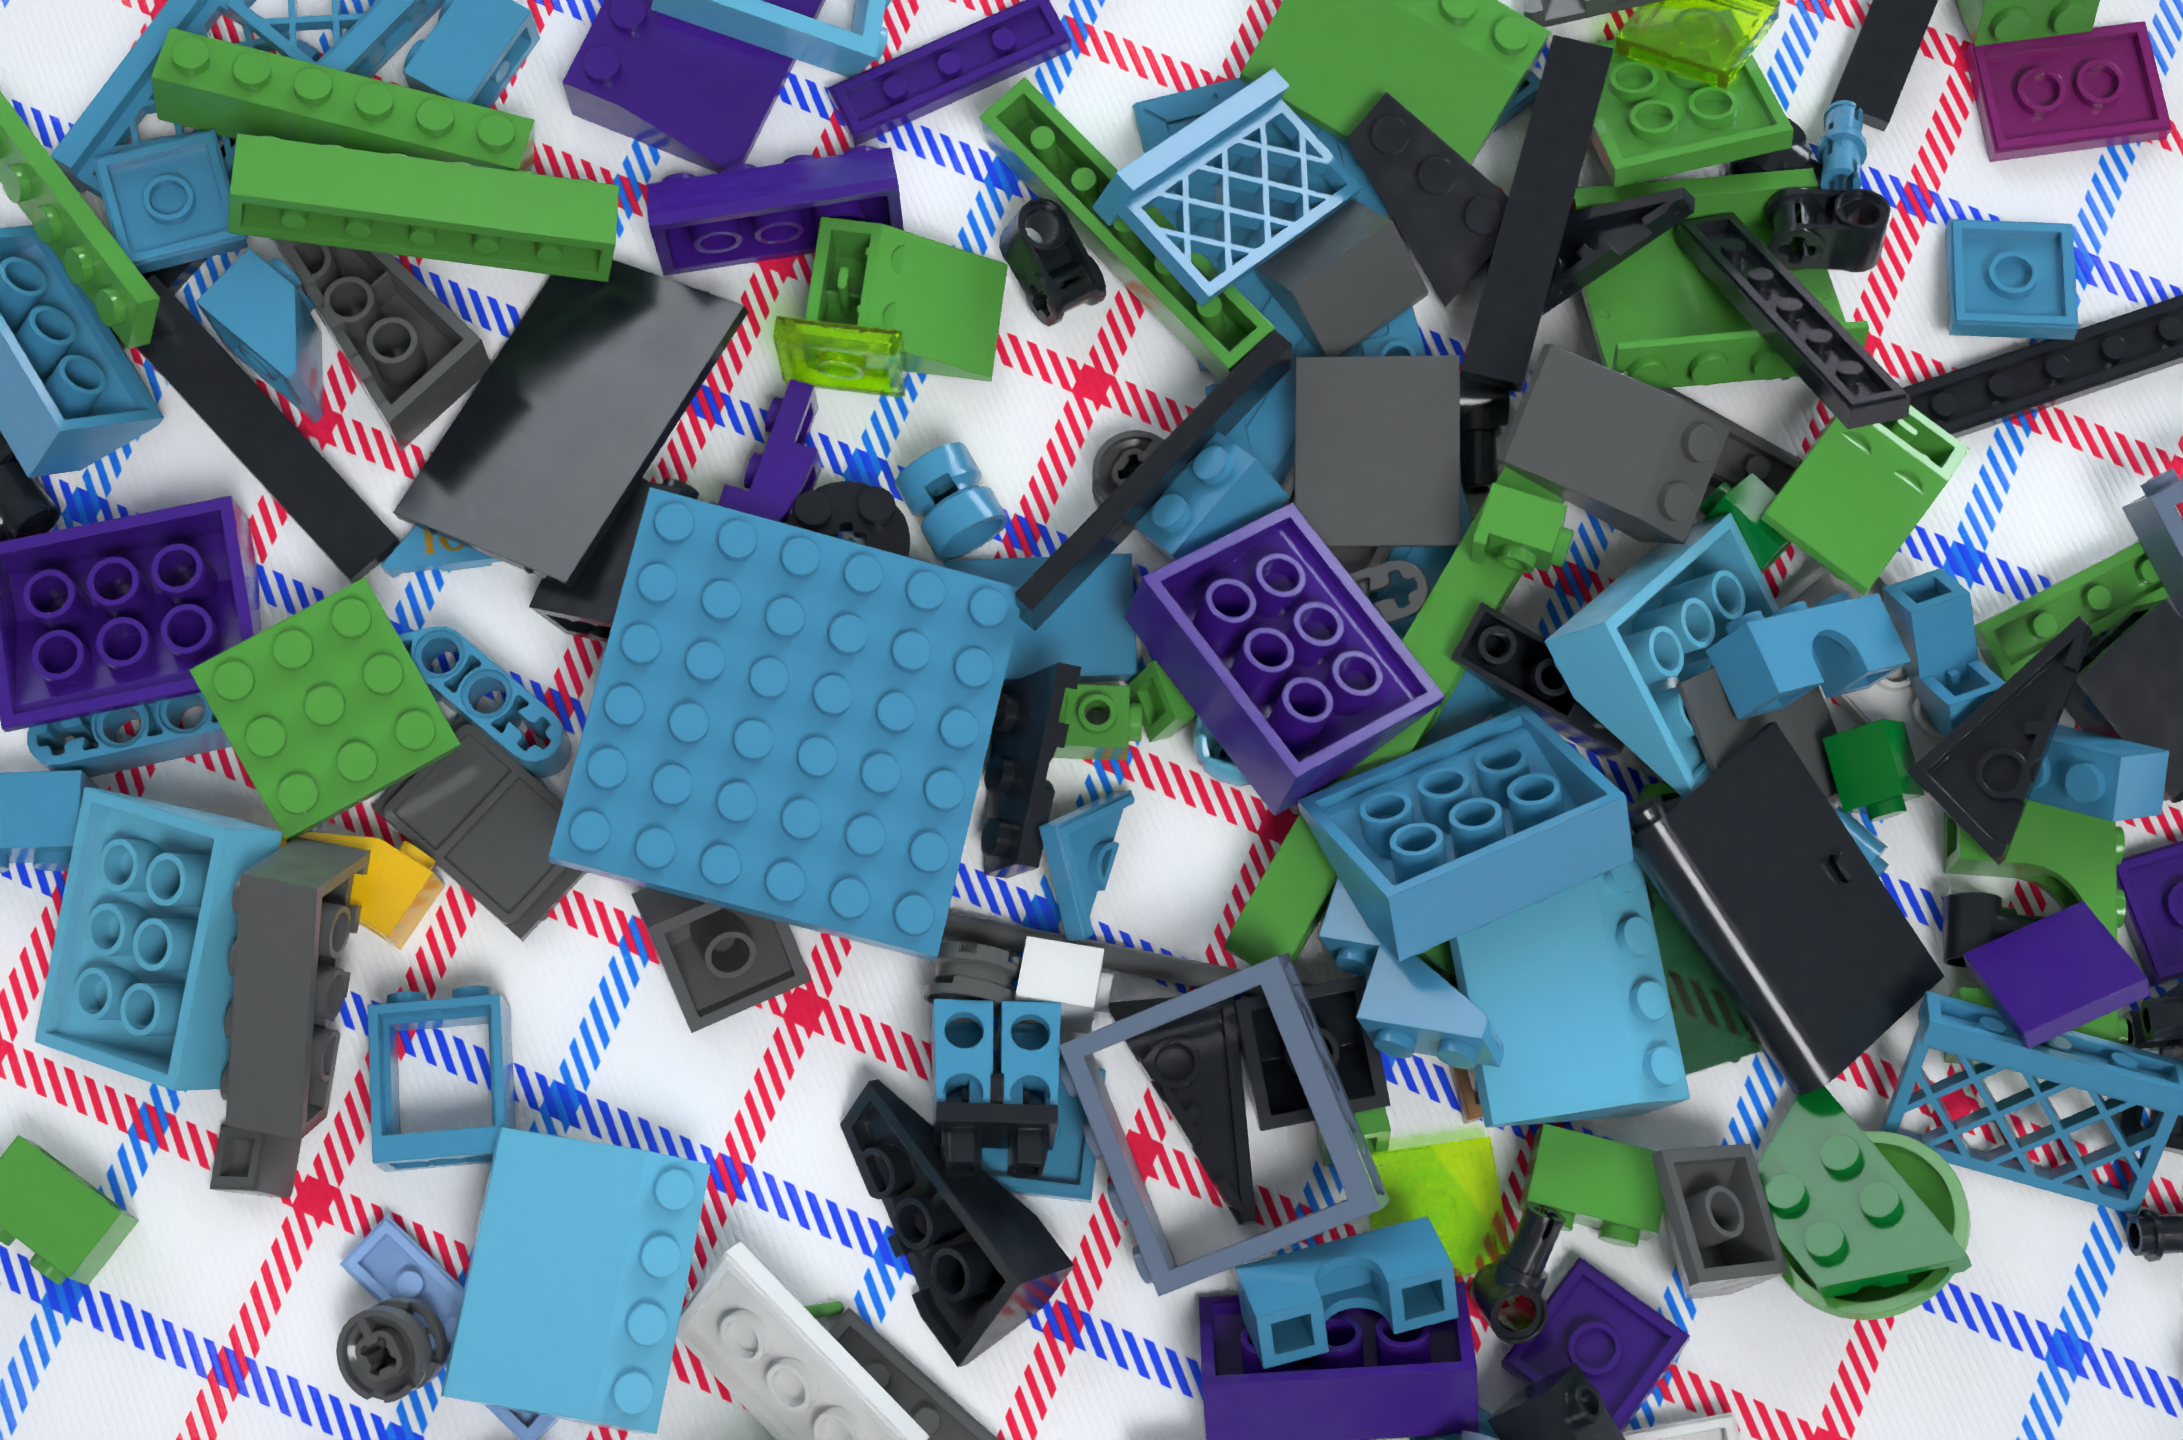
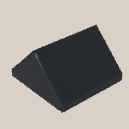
[1234,975,1391,1131]

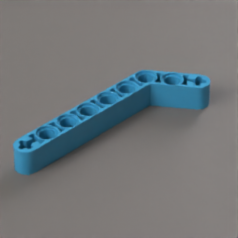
[27,626,572,778]

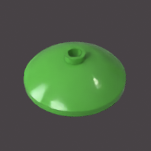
[1781,1131,1971,1320]

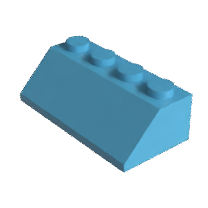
[0,225,164,478]

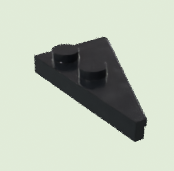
[1488,187,1695,316]
[1908,615,2093,865]
[1109,996,1256,1225]

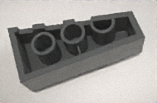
[273,239,491,451]
[220,837,371,1140]

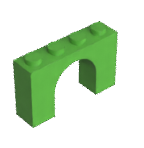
[1944,800,2128,1065]

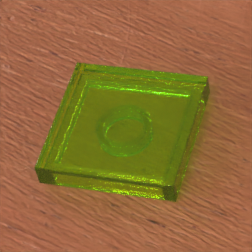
[1615,0,1780,89]
[773,316,908,398]
[1368,1137,1509,1278]

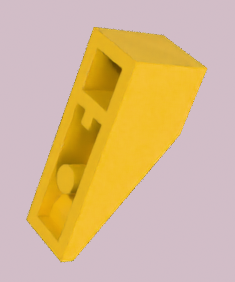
[272,828,445,950]

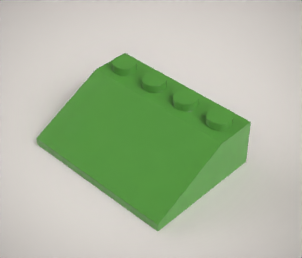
[1239,0,1551,165]

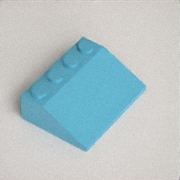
[1544,512,1779,796]
[35,787,283,1091]
[1449,856,1690,1128]
[441,1127,711,1434]

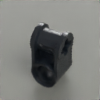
[1766,187,1891,272]
[999,198,1106,327]

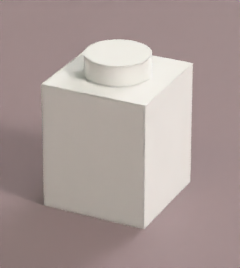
[1015,936,1114,1034]

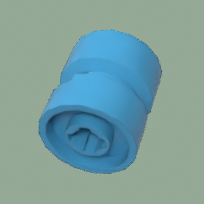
[895,442,1008,561]

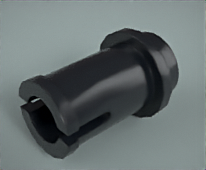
[2126,1208,2183,1262]

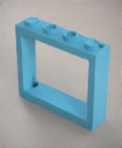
[651,0,892,78]

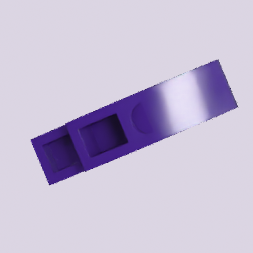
[709,379,822,524]

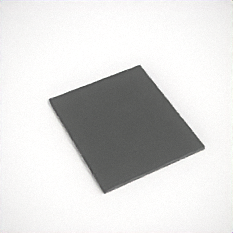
[1295,355,1460,547]
[1676,667,1838,799]

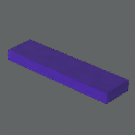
[828,0,1071,147]

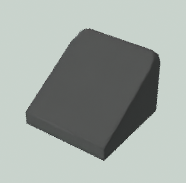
[209,1124,302,1198]

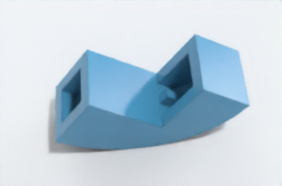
[1883,568,2005,738]

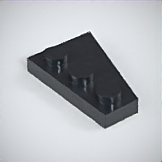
[1346,92,1508,307]
[981,662,1082,879]

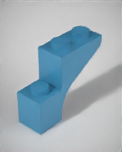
[1318,877,1504,1069]

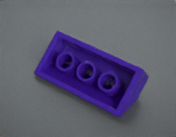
[647,145,904,276]
[1199,1281,1479,1440]

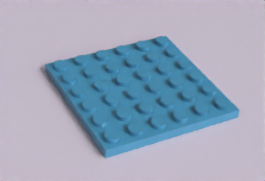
[548,487,1020,961]

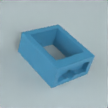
[367,986,516,1172]

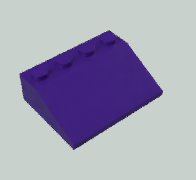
[562,0,826,173]
[0,496,261,732]
[1124,503,1445,816]

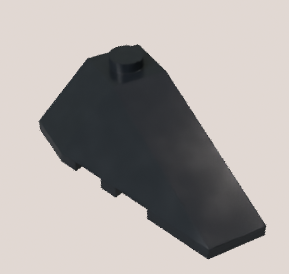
[840,1079,1075,1368]

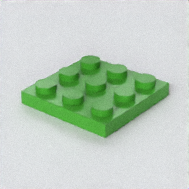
[1590,13,1794,188]
[189,577,461,843]

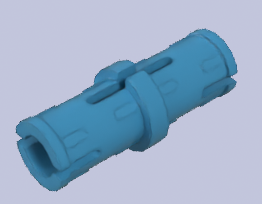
[1817,100,1867,190]

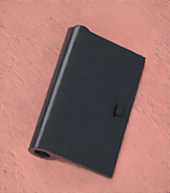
[1628,721,1945,1095]

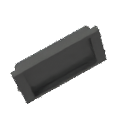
[372,715,587,942]

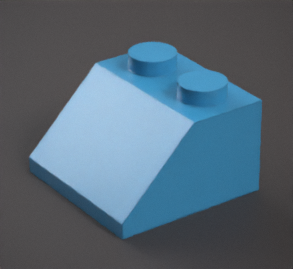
[196,248,324,423]

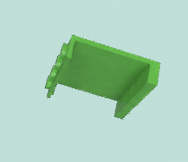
[1570,168,1869,389]

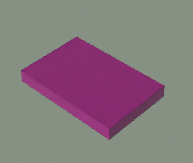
[1964,21,2172,162]

